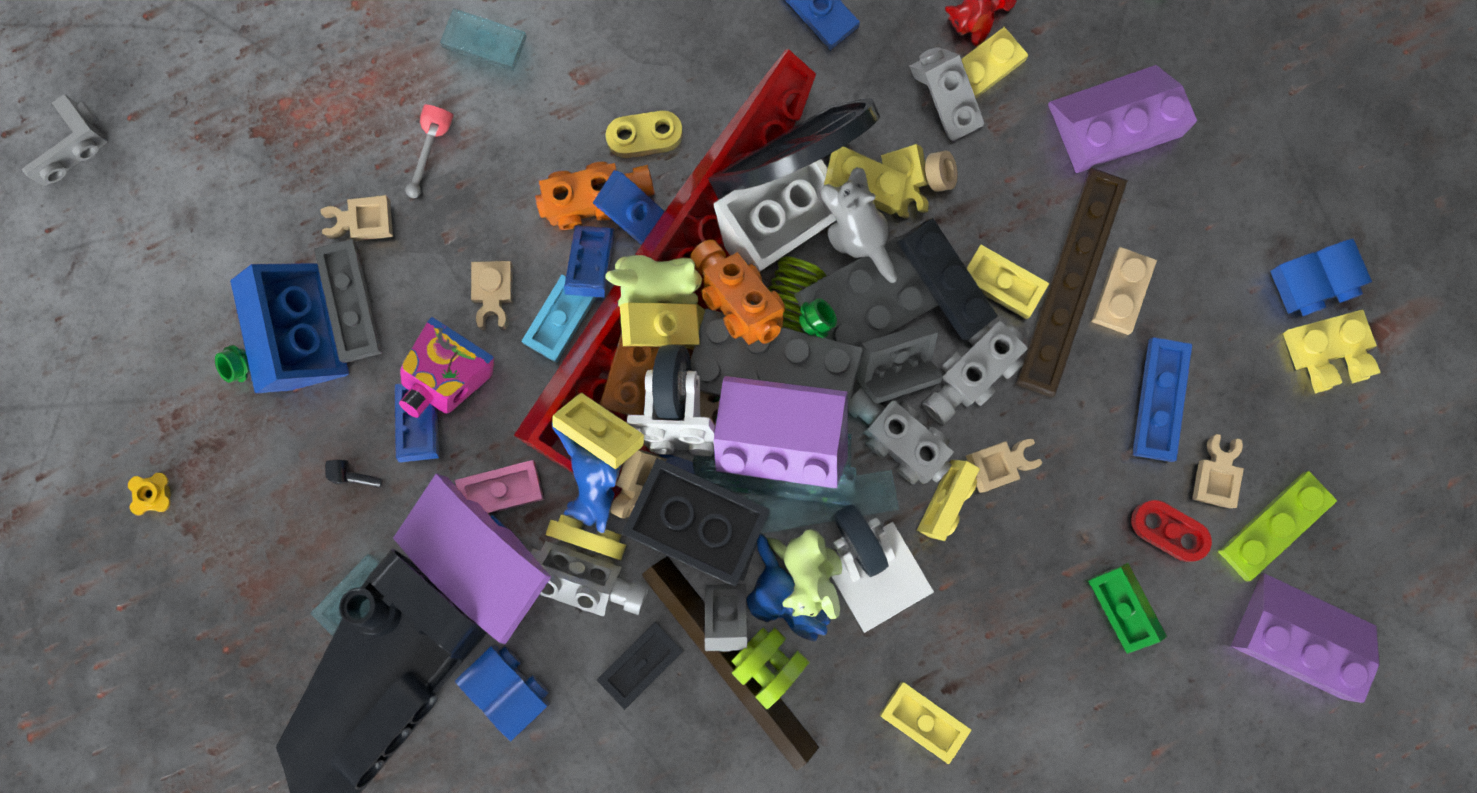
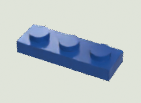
[1132,337,1192,462]

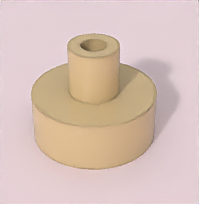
[925,151,958,192]

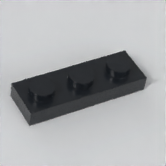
[897,218,998,340]

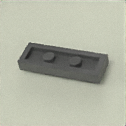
[314,239,382,363]

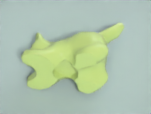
[605,255,702,307]
[767,529,843,619]

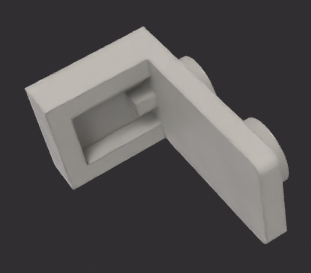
[909,47,984,141]
[22,94,108,186]

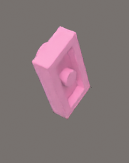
[455,460,544,514]

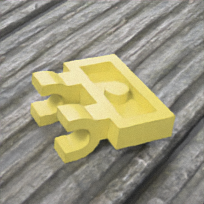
[1283,309,1381,394]

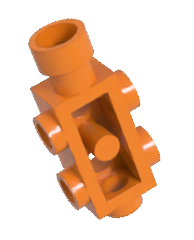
[535,162,655,230]
[690,240,785,345]

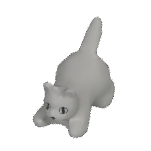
[821,167,897,283]

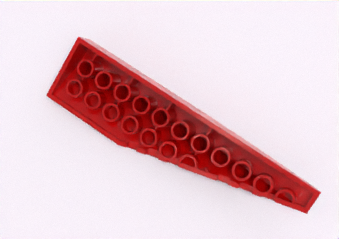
[514,49,816,499]

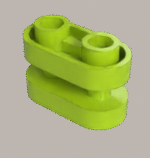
[731,627,809,709]

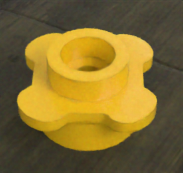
[128,473,171,515]

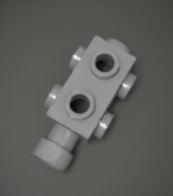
[921,321,1028,425]
[848,386,954,484]
[531,541,649,617]

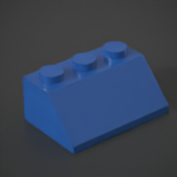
[230,263,349,393]

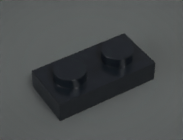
[596,622,684,710]

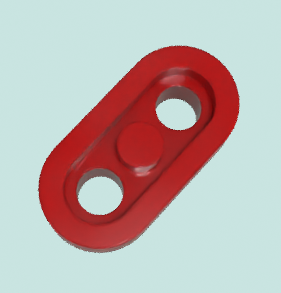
[1131,500,1212,562]

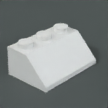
[714,159,836,272]

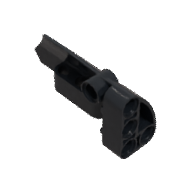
[276,549,487,793]

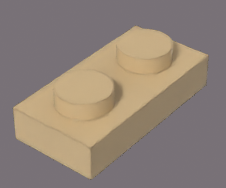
[1091,247,1157,335]

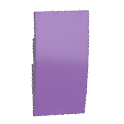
[393,474,551,644]

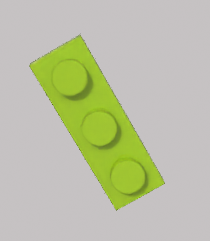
[1218,471,1337,581]

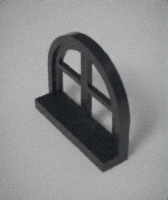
[708,98,880,200]

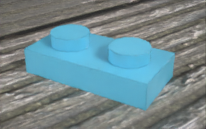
[521,275,597,363]

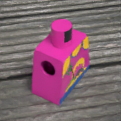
[399,317,494,418]

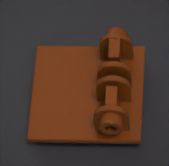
[600,333,693,420]

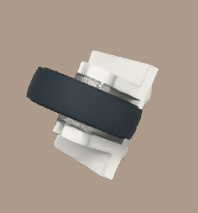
[627,345,715,456]
[832,504,934,633]

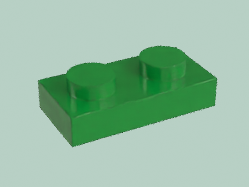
[1088,563,1167,654]

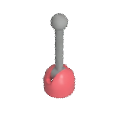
[405,104,454,198]

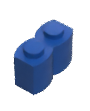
[1270,238,1372,316]
[455,645,550,741]

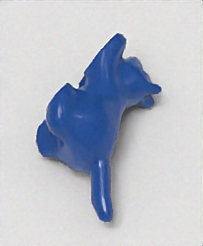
[552,422,622,533]
[746,534,831,641]

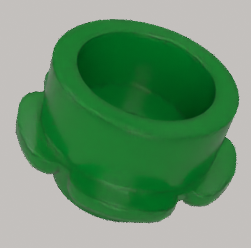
[799,298,837,338]
[215,345,250,383]

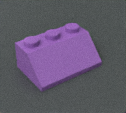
[1048,65,1197,173]
[714,376,848,488]
[1230,573,1380,703]

